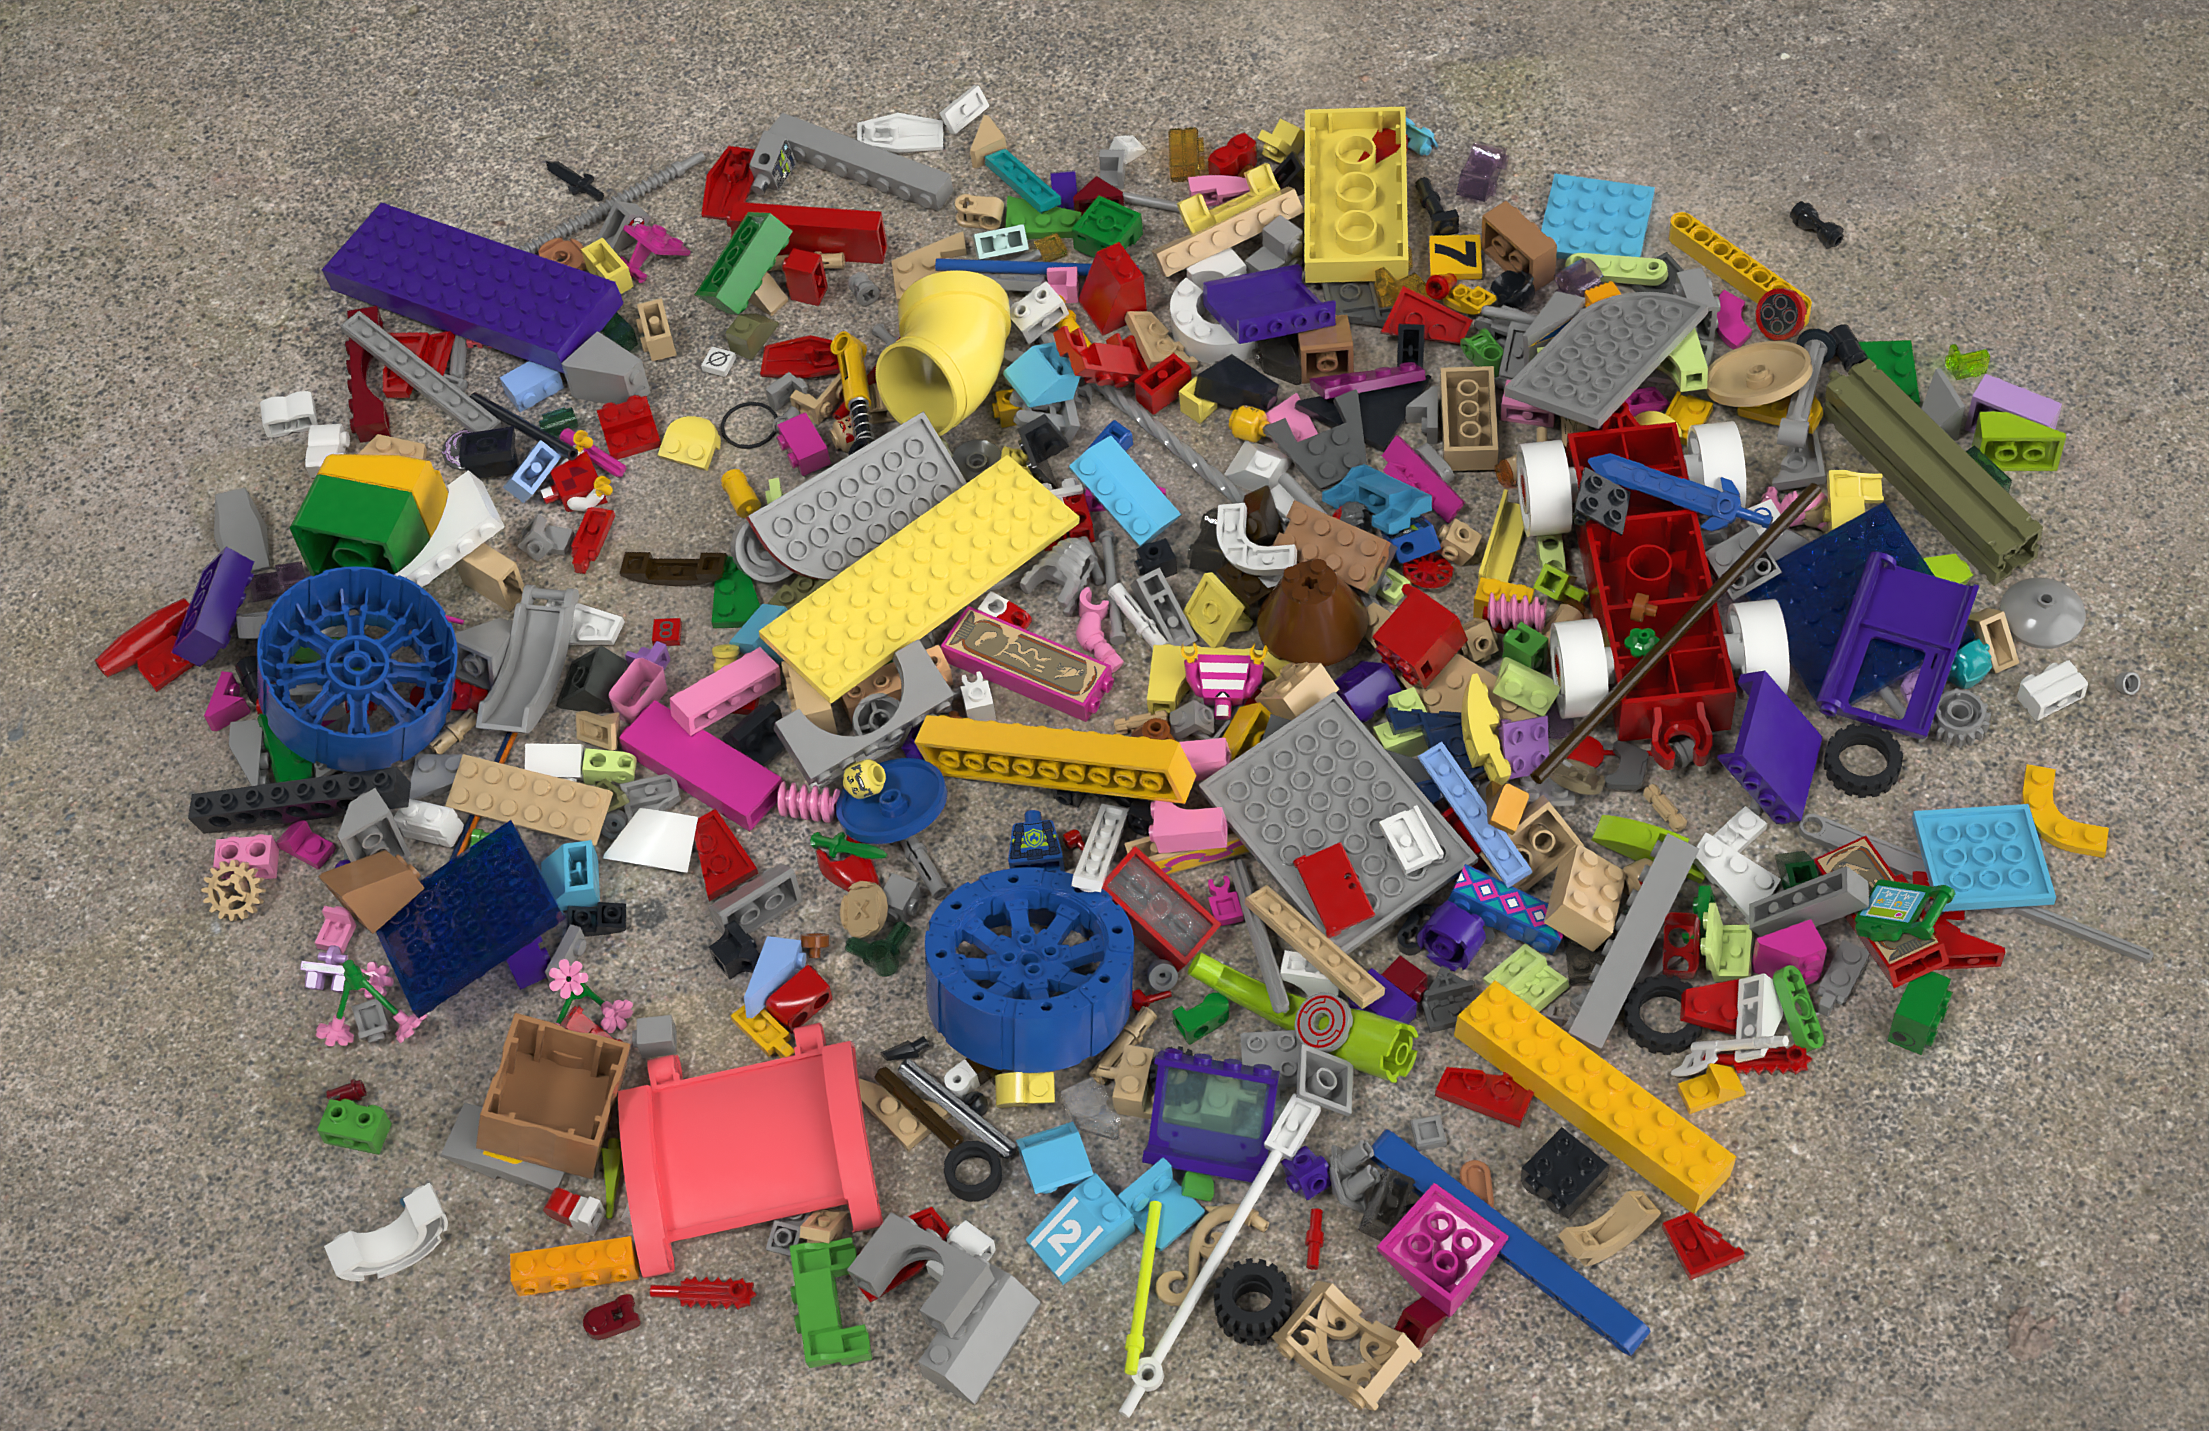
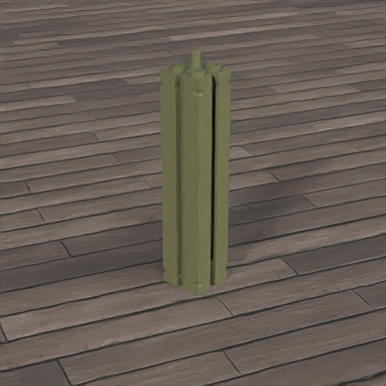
[1824,359,2043,586]

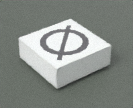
[701,347,736,377]

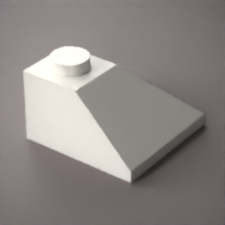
[1224,441,1293,491]

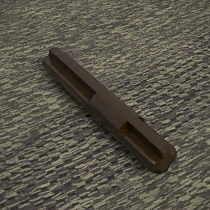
[874,1067,964,1150]

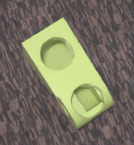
[1535,533,1566,571]
[582,748,637,785]

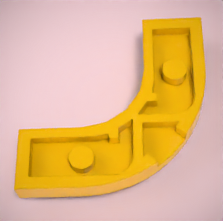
[2021,764,2109,858]

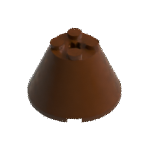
[1257,559,1368,667]

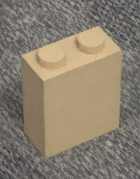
[455,543,524,612]

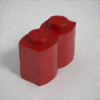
[1208,133,1257,177]

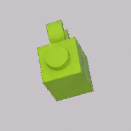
[1533,563,1589,603]

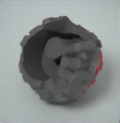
[1332,501,1372,533]

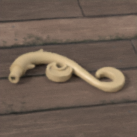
[1155,1203,1269,1306]

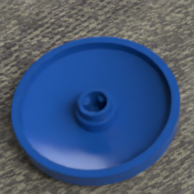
[836,758,948,844]

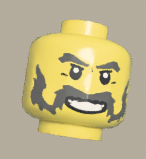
[843,759,886,799]

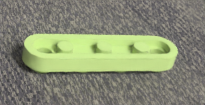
[1565,253,1668,286]

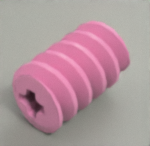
[1488,592,1547,632]
[777,781,840,823]

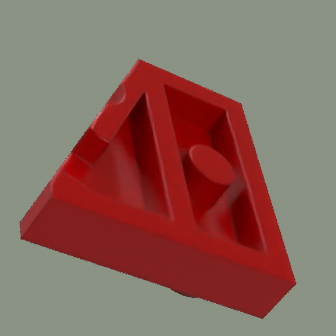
[1680,979,1739,1035]

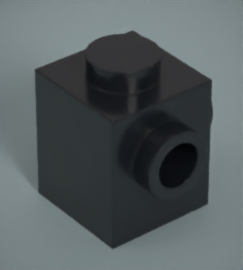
[1134,538,1178,578]

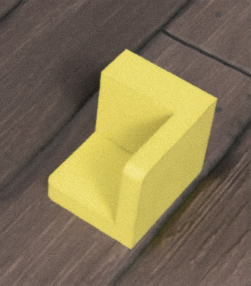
[1179,377,1217,424]

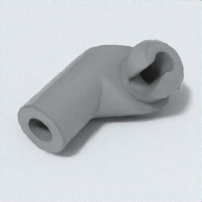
[772,406,800,433]

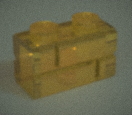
[1168,127,1205,183]

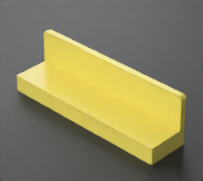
[1478,489,1525,584]

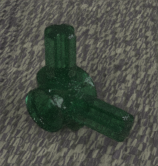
[845,921,911,977]

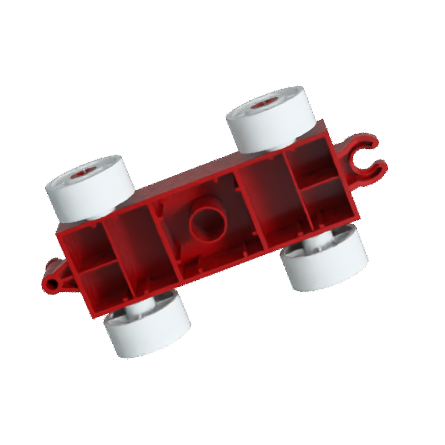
[1516,401,1790,770]

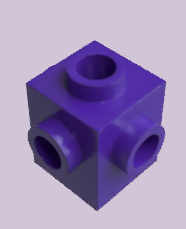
[1280,1146,1332,1201]

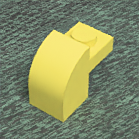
[1257,119,1305,164]
[995,1072,1055,1108]

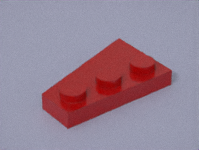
[694,808,759,902]

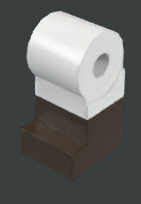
[944,1058,1002,1101]

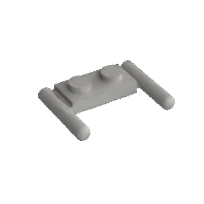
[1481,305,1538,390]

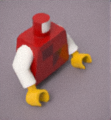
[540,430,613,512]

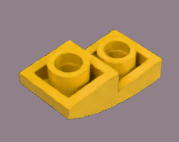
[1443,283,1497,314]

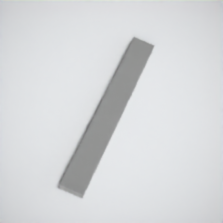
[340,311,502,432]

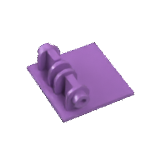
[1497,716,1549,780]

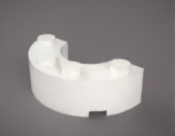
[1170,278,1259,364]
[324,1183,448,1281]

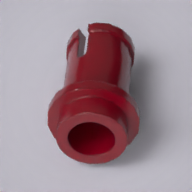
[326,1079,367,1101]

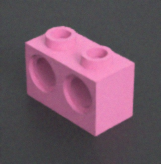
[213,834,279,881]

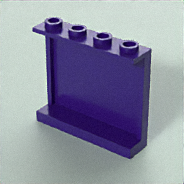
[1203,264,1336,344]
[1717,670,1823,824]

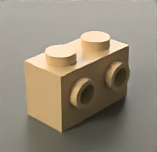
[636,298,677,361]

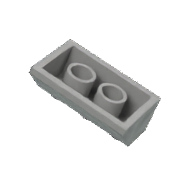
[337,788,411,863]
[708,863,803,935]

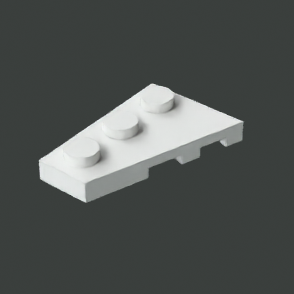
[546,600,625,645]
[1693,832,1781,924]

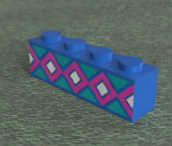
[1447,864,1563,956]

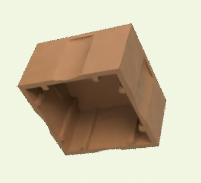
[476,1013,631,1179]

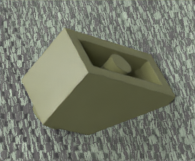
[725,313,779,361]

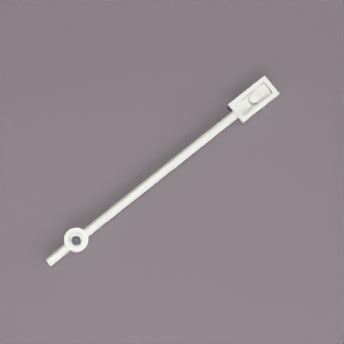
[1118,1093,1321,1418]

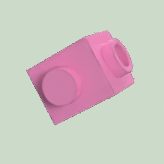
[315,906,357,954]

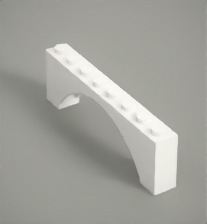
[321,471,505,638]

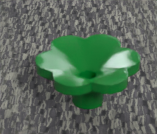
[1624,628,1660,658]

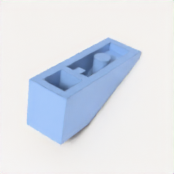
[744,936,806,1018]

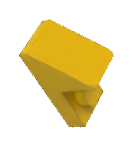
[1677,1063,1746,1114]

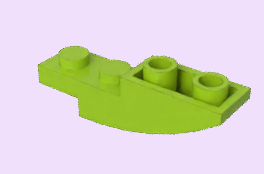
[1591,815,1705,884]

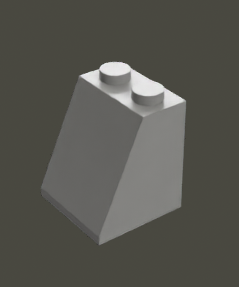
[561,331,651,405]

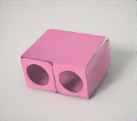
[609,658,668,725]

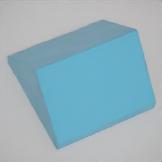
[729,604,788,666]

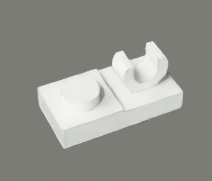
[939,85,989,134]
[1713,806,1767,853]

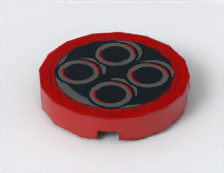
[1755,288,1807,340]

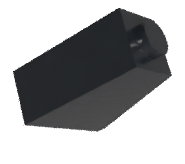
[1194,354,1279,411]

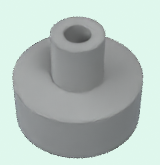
[1147,959,1178,991]

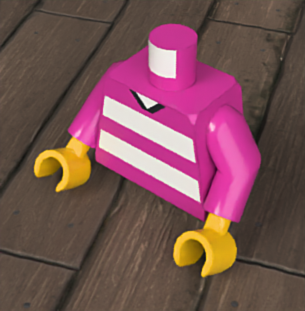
[1181,642,1268,720]

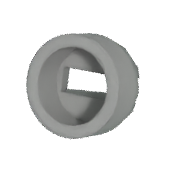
[2114,672,2141,695]

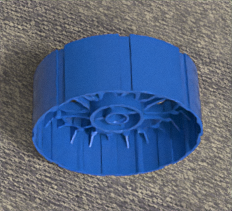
[257,566,457,772]
[925,867,1134,1073]

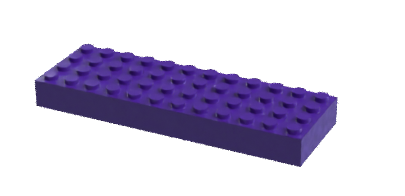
[322,202,624,373]

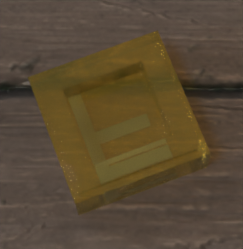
[1034,233,1068,262]

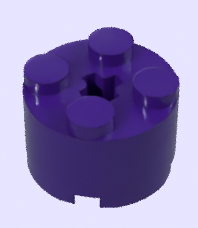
[1417,901,1486,971]

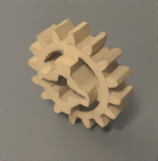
[201,860,266,921]

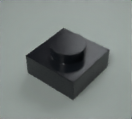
[1431,209,1459,236]

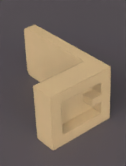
[790,373,844,425]

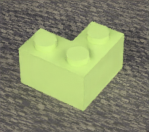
[1373,687,1429,757]

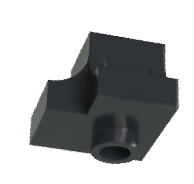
[709,920,760,980]

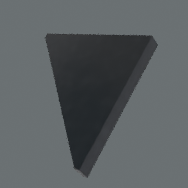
[1295,375,1432,453]

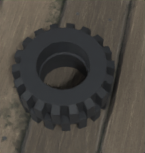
[1213,1258,1293,1346]

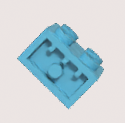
[1118,1158,1205,1251]

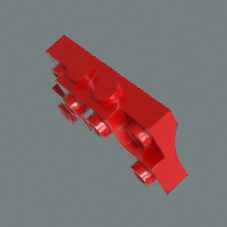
[1053,326,1149,388]

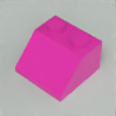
[1751,919,1827,985]

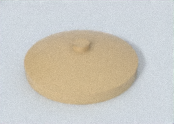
[1706,341,1813,407]

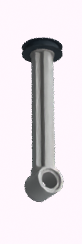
[1777,329,1836,449]

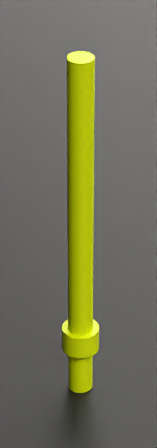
[1124,1201,1162,1375]

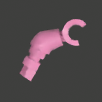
[1076,587,1124,673]

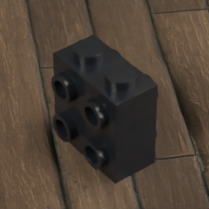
[1521,1127,1609,1219]

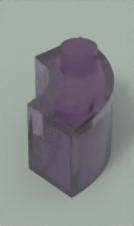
[1456,141,1509,202]

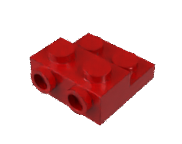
[596,395,661,460]

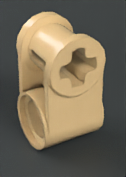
[955,194,1004,230]

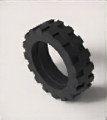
[1823,723,1903,798]
[1624,974,1703,1055]

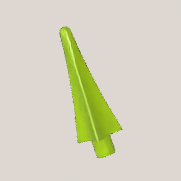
[601,1138,623,1219]

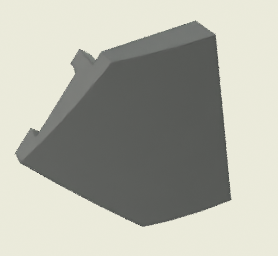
[1422,966,1480,1033]

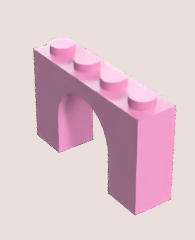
[1149,738,1231,853]

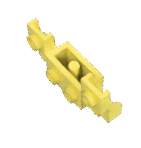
[1176,163,1280,234]
[1822,470,1887,581]

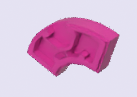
[1717,290,1752,350]

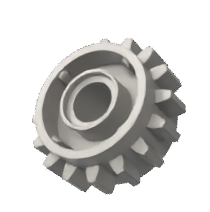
[1929,688,1991,748]

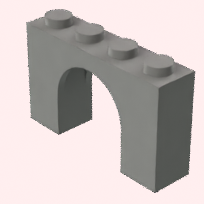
[847,1212,995,1338]

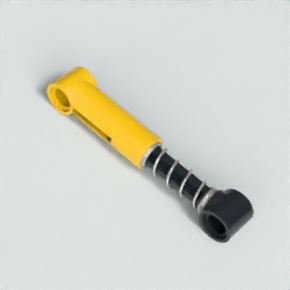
[831,331,875,456]

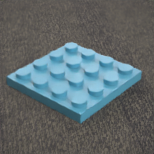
[1541,174,1655,260]
[1912,804,2056,912]

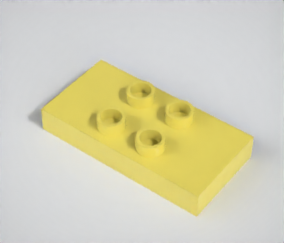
[1304,107,1408,283]

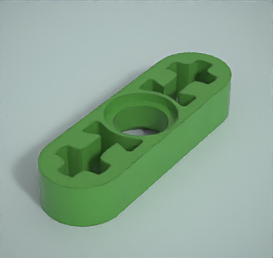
[1773,965,1824,1052]

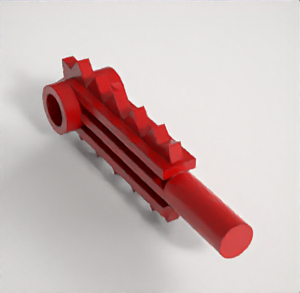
[1703,1044,1812,1075]
[650,1276,757,1310]

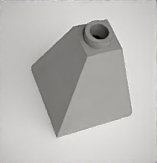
[455,617,513,693]

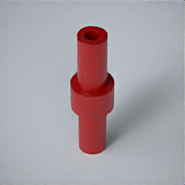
[1305,1208,1324,1270]

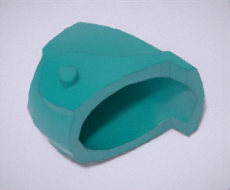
[1931,638,1992,690]

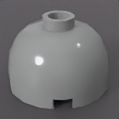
[852,693,907,750]

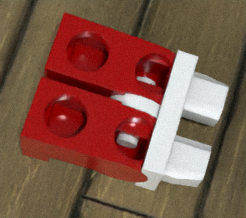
[1042,478,1095,552]

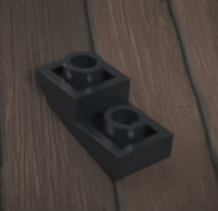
[566,902,626,937]

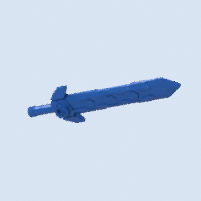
[1588,453,1773,532]

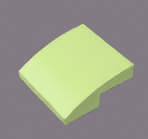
[1483,944,1570,1012]

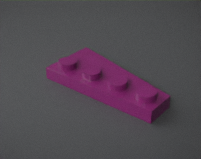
[1309,362,1426,399]

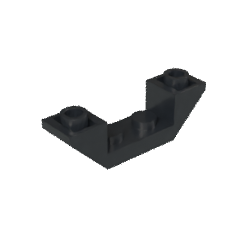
[1052,789,1154,835]

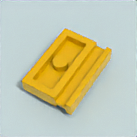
[1665,391,1713,446]

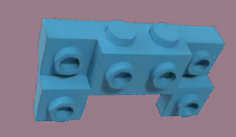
[1322,464,1432,535]

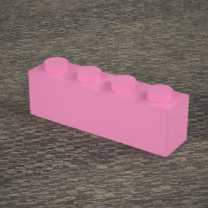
[670,647,781,736]

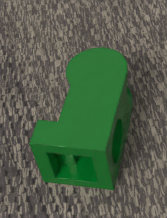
[1172,992,1229,1045]

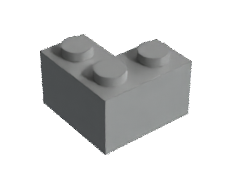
[1245,215,1303,274]

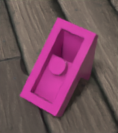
[204,671,250,731]
[276,820,336,870]

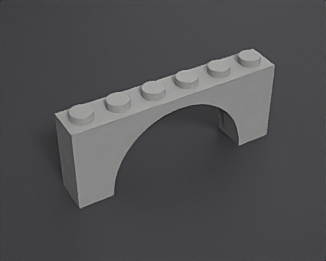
[774,639,954,785]

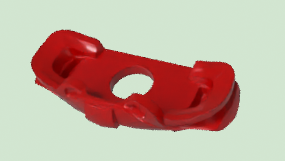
[410,678,488,714]

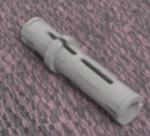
[899,835,950,900]

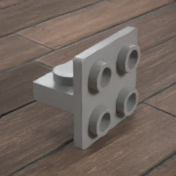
[1241,1030,1301,1101]

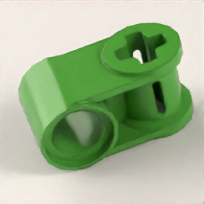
[1460,328,1503,377]

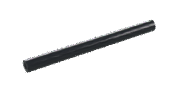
[470,392,578,460]

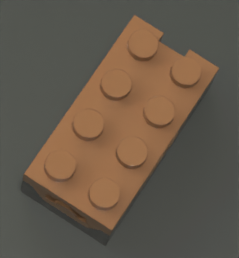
[1273,500,1398,597]

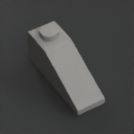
[1130,567,1198,646]

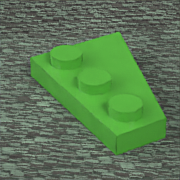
[1006,196,1082,239]

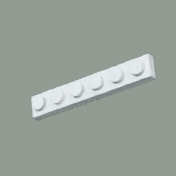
[1072,804,1129,892]

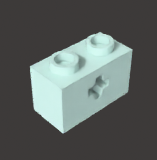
[972,224,1029,260]

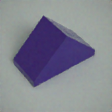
[1050,170,1077,211]

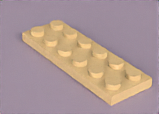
[445,754,613,846]

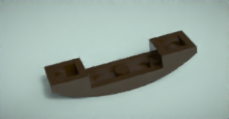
[619,552,728,586]

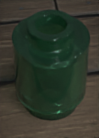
[538,407,579,437]

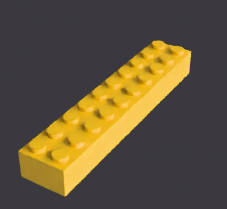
[914,715,1196,804]
[1454,980,1736,1214]

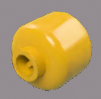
[1229,405,1270,443]

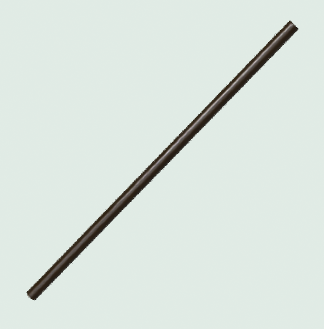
[1530,483,1821,784]

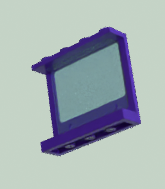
[1142,1048,1280,1183]

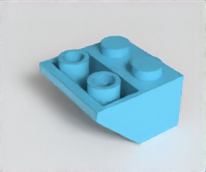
[1003,342,1080,408]
[541,840,600,913]
[1016,1122,1094,1194]

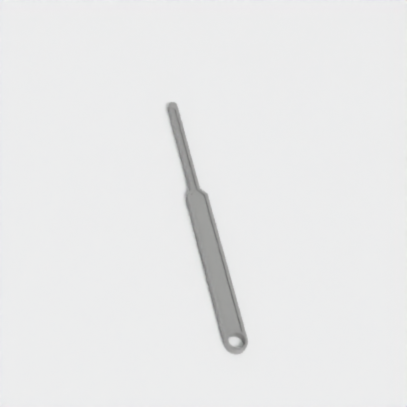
[1799,814,2153,964]

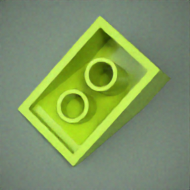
[1972,411,2066,471]

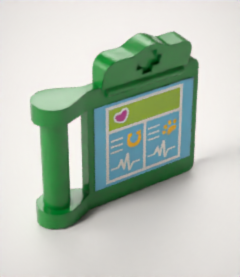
[1855,879,1956,942]

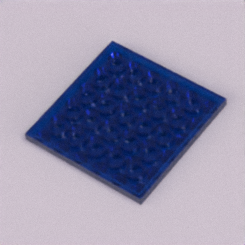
[1745,502,1975,719]
[376,820,566,1018]

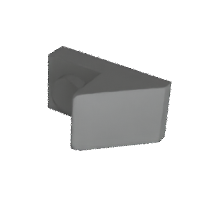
[1406,386,1438,444]

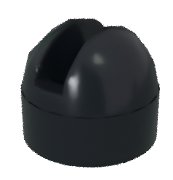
[964,1091,988,1116]

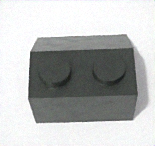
[556,645,627,714]

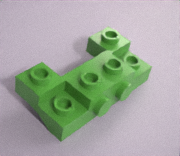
[789,1237,872,1368]

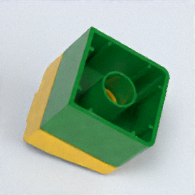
[290,454,448,577]

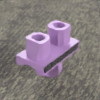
[300,945,348,993]

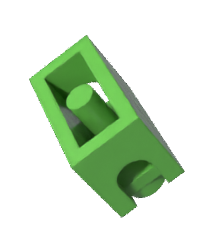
[1502,622,1548,674]

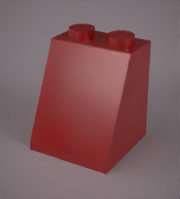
[1078,242,1147,336]

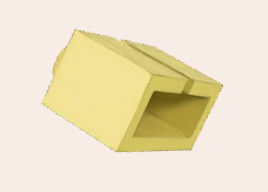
[581,237,634,294]

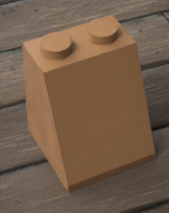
[1296,315,1354,384]
[318,850,424,934]

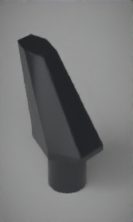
[881,1036,929,1061]

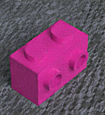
[776,412,831,477]

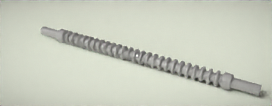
[519,151,705,254]

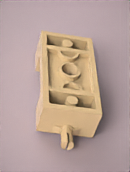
[1097,1044,1259,1133]

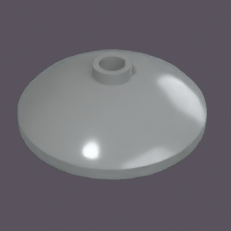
[1999,578,2086,649]

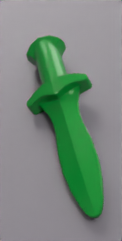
[810,832,887,859]

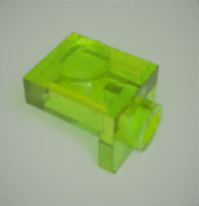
[1945,344,1990,380]

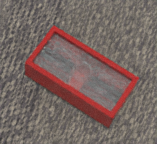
[1102,846,1222,973]

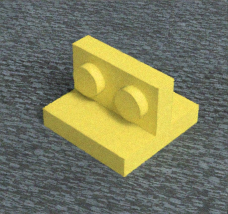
[1183,572,1253,648]

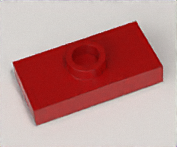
[423,331,455,376]

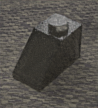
[1252,335,1301,386]

